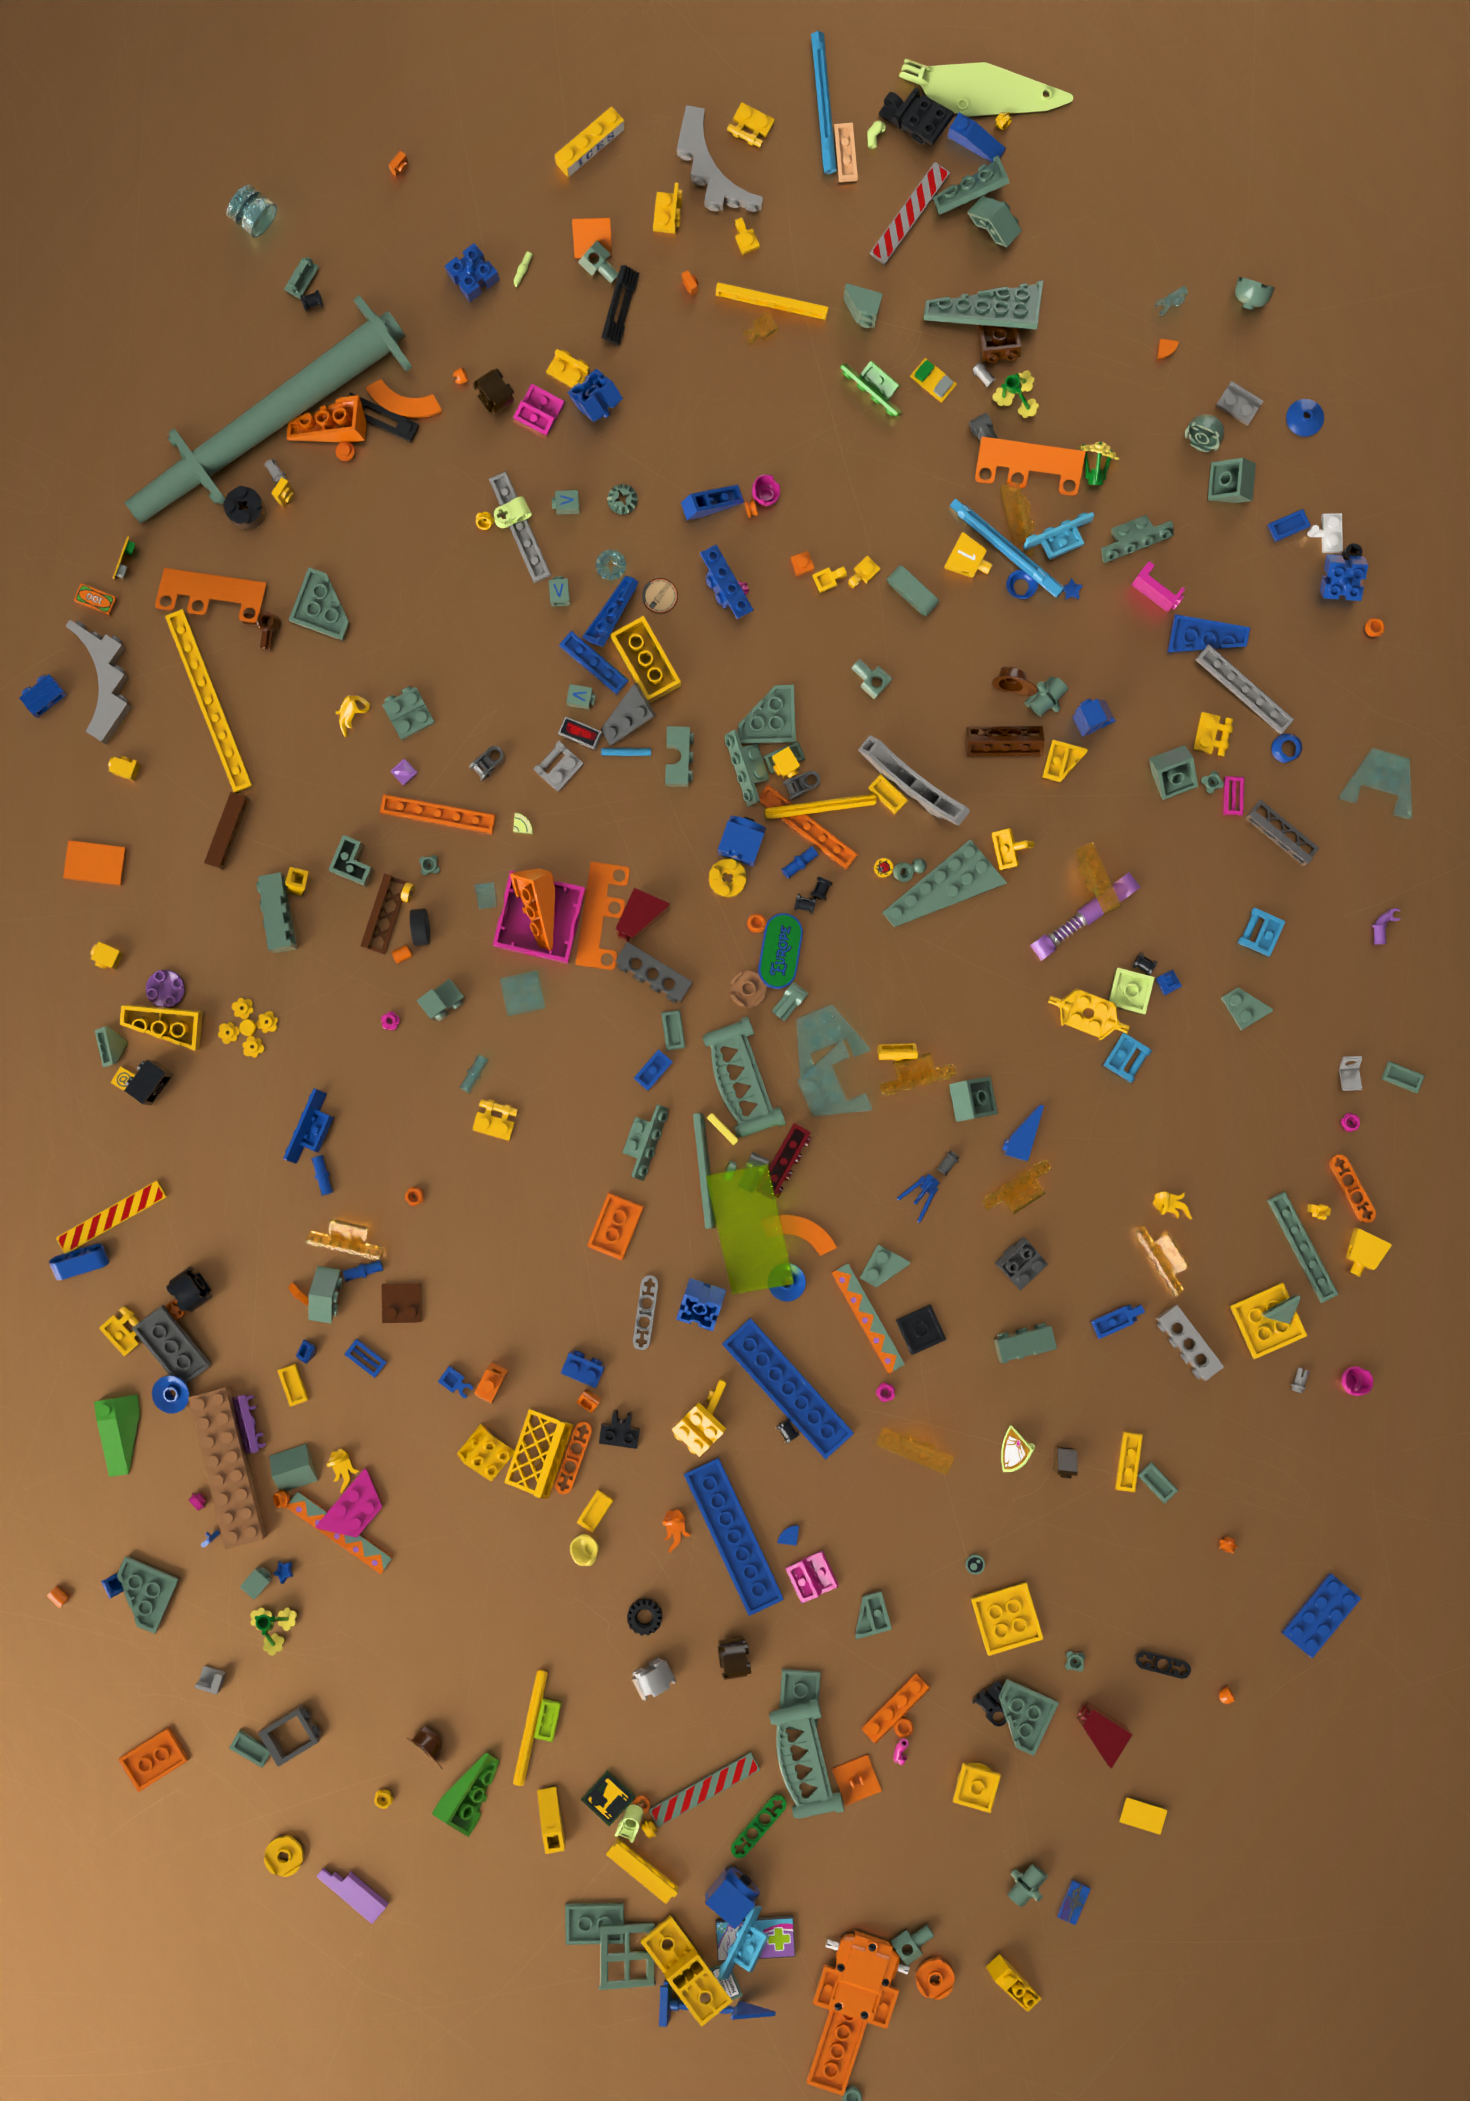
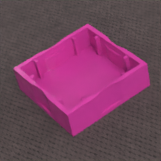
[493,871,586,964]

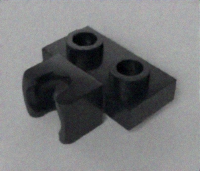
[599,1410,640,1449]

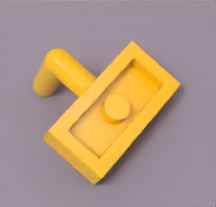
[992,828,1035,870]

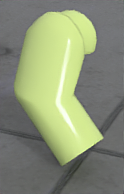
[867,121,886,149]

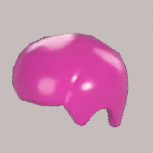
[752,474,780,506]
[1341,1366,1374,1396]

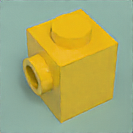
[772,746,800,779]
[91,942,124,970]

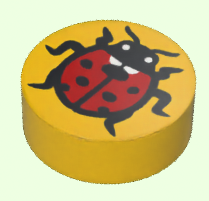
[874,858,893,878]

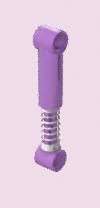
[1030,872,1140,961]

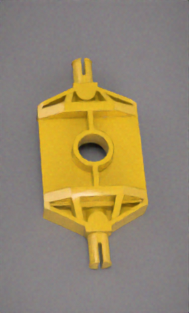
[1048,988,1130,1040]

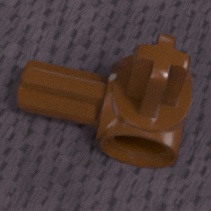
[242,612,281,650]

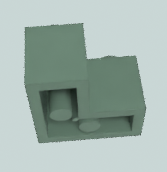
[967,196,1022,247]
[328,835,374,887]
[417,978,465,1021]
[308,1266,343,1323]

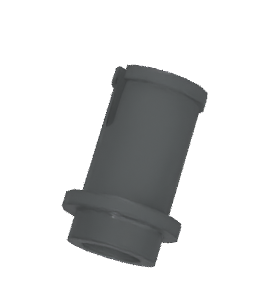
[936,1150,960,1176]

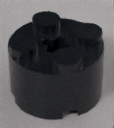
[223,486,266,530]
[166,1267,212,1312]

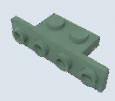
[1101,515,1174,563]
[724,730,770,807]
[622,1104,669,1181]

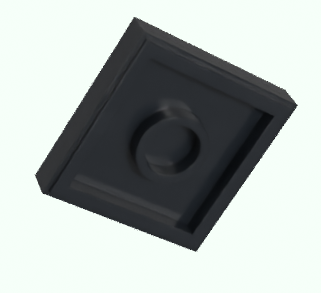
[896,1304,947,1355]

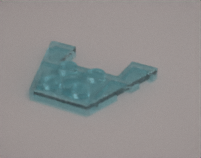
[1338,748,1412,819]
[796,1004,870,1079]
[797,1041,872,1116]

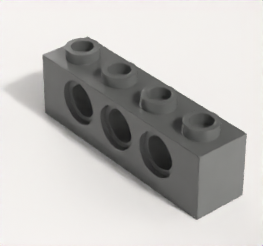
[615,942,693,1003]

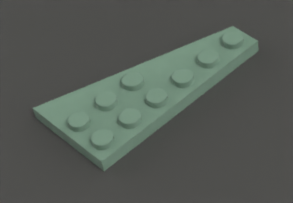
[924,280,1043,329]
[882,839,1007,927]

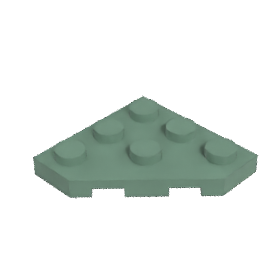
[289,567,350,641]
[738,685,796,744]
[117,1556,180,1634]
[999,1679,1059,1756]

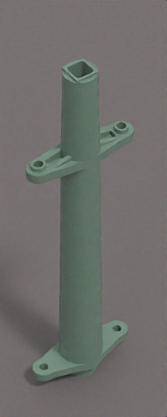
[124,295,412,524]

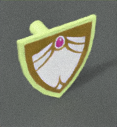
[1001,1425,1035,1472]

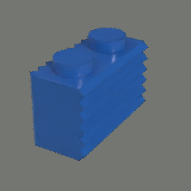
[19,674,67,718]

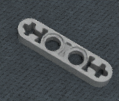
[633,1275,658,1350]

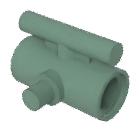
[1024,676,1069,717]
[1007,1864,1048,1907]

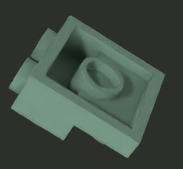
[382,686,435,740]

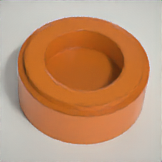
[894,1717,913,1738]

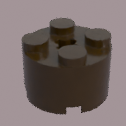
[473,368,514,415]
[718,1637,751,1680]

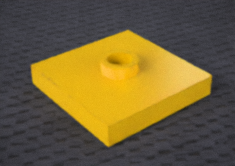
[952,1763,1001,1813]

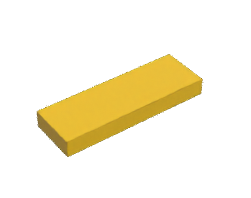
[1115,1431,1143,1492]

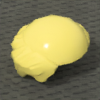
[570,1534,599,1566]

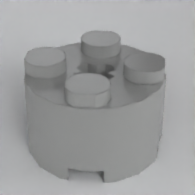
[632,1657,676,1700]

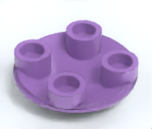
[146,970,185,1008]

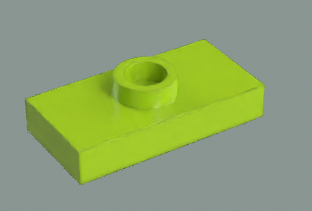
[534,1698,562,1742]

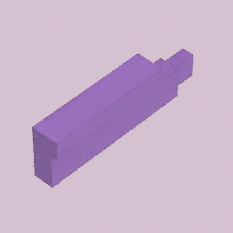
[316,1868,388,1924]

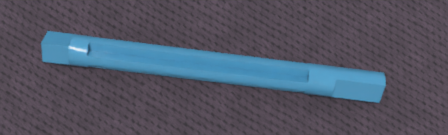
[811,31,837,174]
[950,499,1065,598]

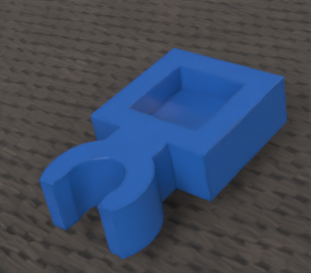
[438,1366,474,1398]

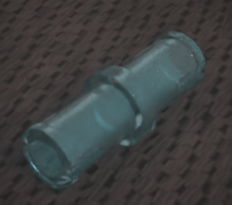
[459,1054,489,1094]

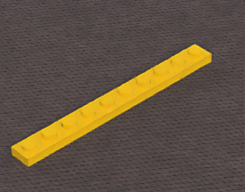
[165,609,253,793]

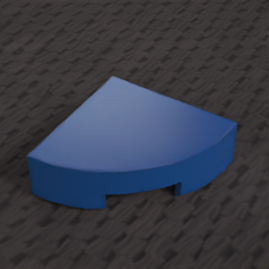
[777,1525,799,1546]

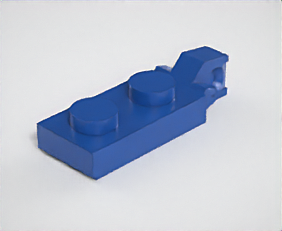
[1090,1305,1145,1339]

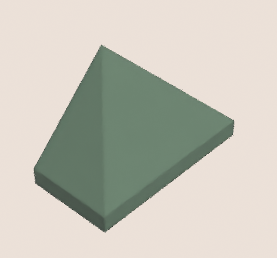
[94,1026,128,1068]
[1261,1294,1301,1324]

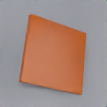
[572,217,612,258]
[832,1754,882,1806]

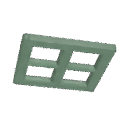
[598,1922,656,1990]

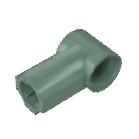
[772,982,809,1021]

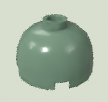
[1235,277,1275,310]
[1185,414,1224,452]

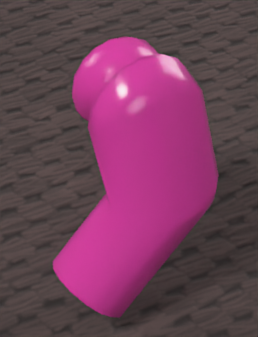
[893,1738,909,1765]

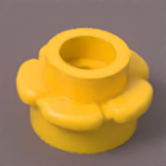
[995,112,1012,131]
[476,512,494,530]
[374,1789,393,1809]
[641,1820,658,1839]

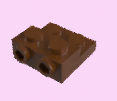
[978,325,1021,363]

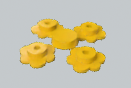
[218,998,278,1058]

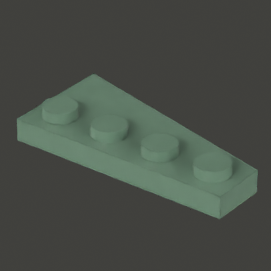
[933,155,1010,215]

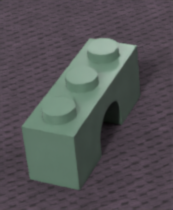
[665,726,694,787]

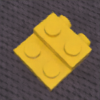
[672,1402,726,1457]

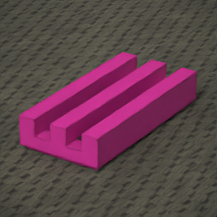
[1223,776,1244,816]

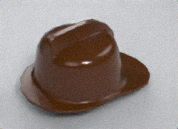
[992,667,1038,696]
[407,1727,443,1769]

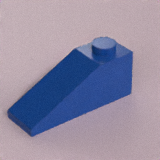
[948,112,1006,163]
[681,485,744,520]
[1002,1105,1044,1161]

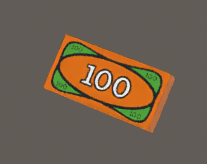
[74,583,117,616]

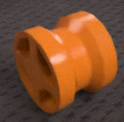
[166,1300,188,1319]

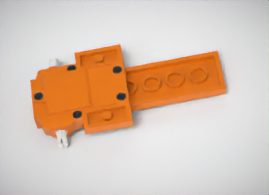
[806,1930,910,2096]

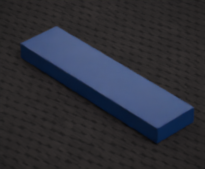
[559,631,629,695]

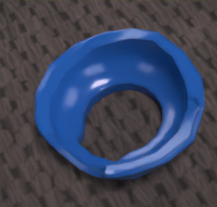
[1006,570,1038,599]
[1271,733,1302,763]

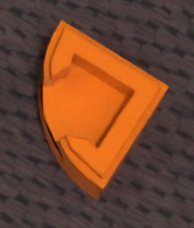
[1157,339,1179,359]
[288,1282,309,1305]

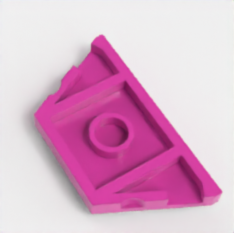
[315,1468,382,1538]

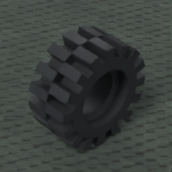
[627,1598,662,1636]

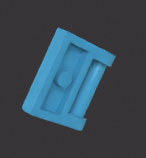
[1238,908,1286,957]
[1103,1032,1152,1083]

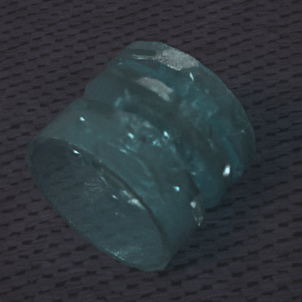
[226,184,277,237]

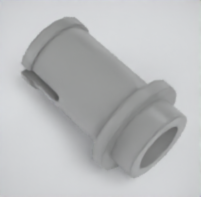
[972,362,996,387]
[265,459,286,484]
[1291,1368,1310,1394]

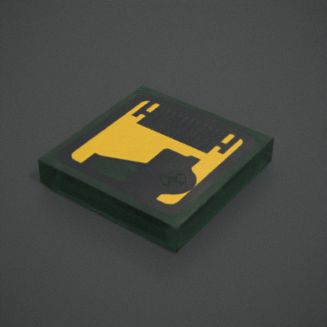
[581,1769,636,1827]

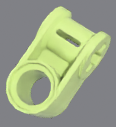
[494,496,532,528]
[614,1805,644,1843]

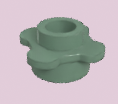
[1201,771,1224,794]
[419,855,440,875]
[1065,1651,1085,1672]

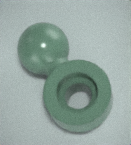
[893,858,927,882]

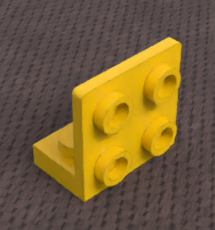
[653,183,683,234]
[457,1424,515,1481]

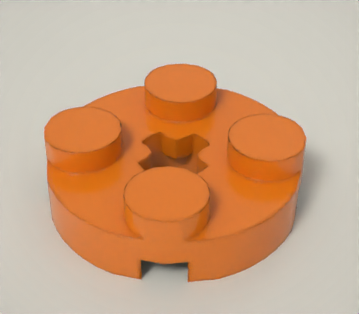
[915,1957,955,2000]

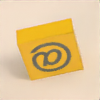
[110,1066,135,1091]

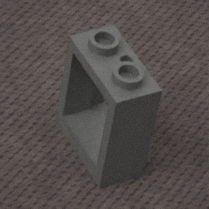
[258,1705,321,1767]

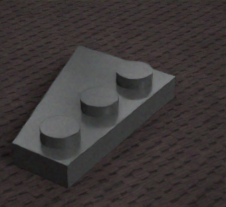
[601,683,656,746]

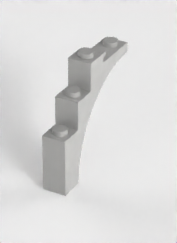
[677,105,763,212]
[66,620,131,744]
[858,735,970,826]

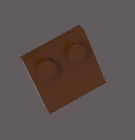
[381,1283,422,1323]

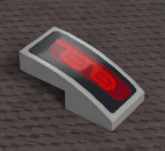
[558,716,603,750]

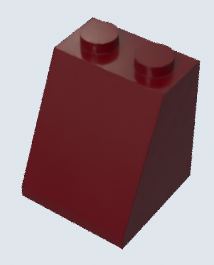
[615,887,670,942]
[1077,1702,1132,1768]

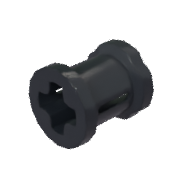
[300,290,324,312]
[1341,543,1363,560]
[810,877,833,901]
[794,893,816,914]
[1132,952,1158,975]
[775,1418,800,1444]

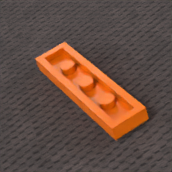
[862,1674,931,1744]

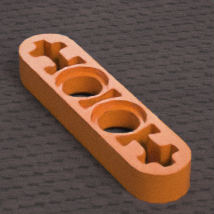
[1329,1155,1376,1223]
[555,1421,592,1494]

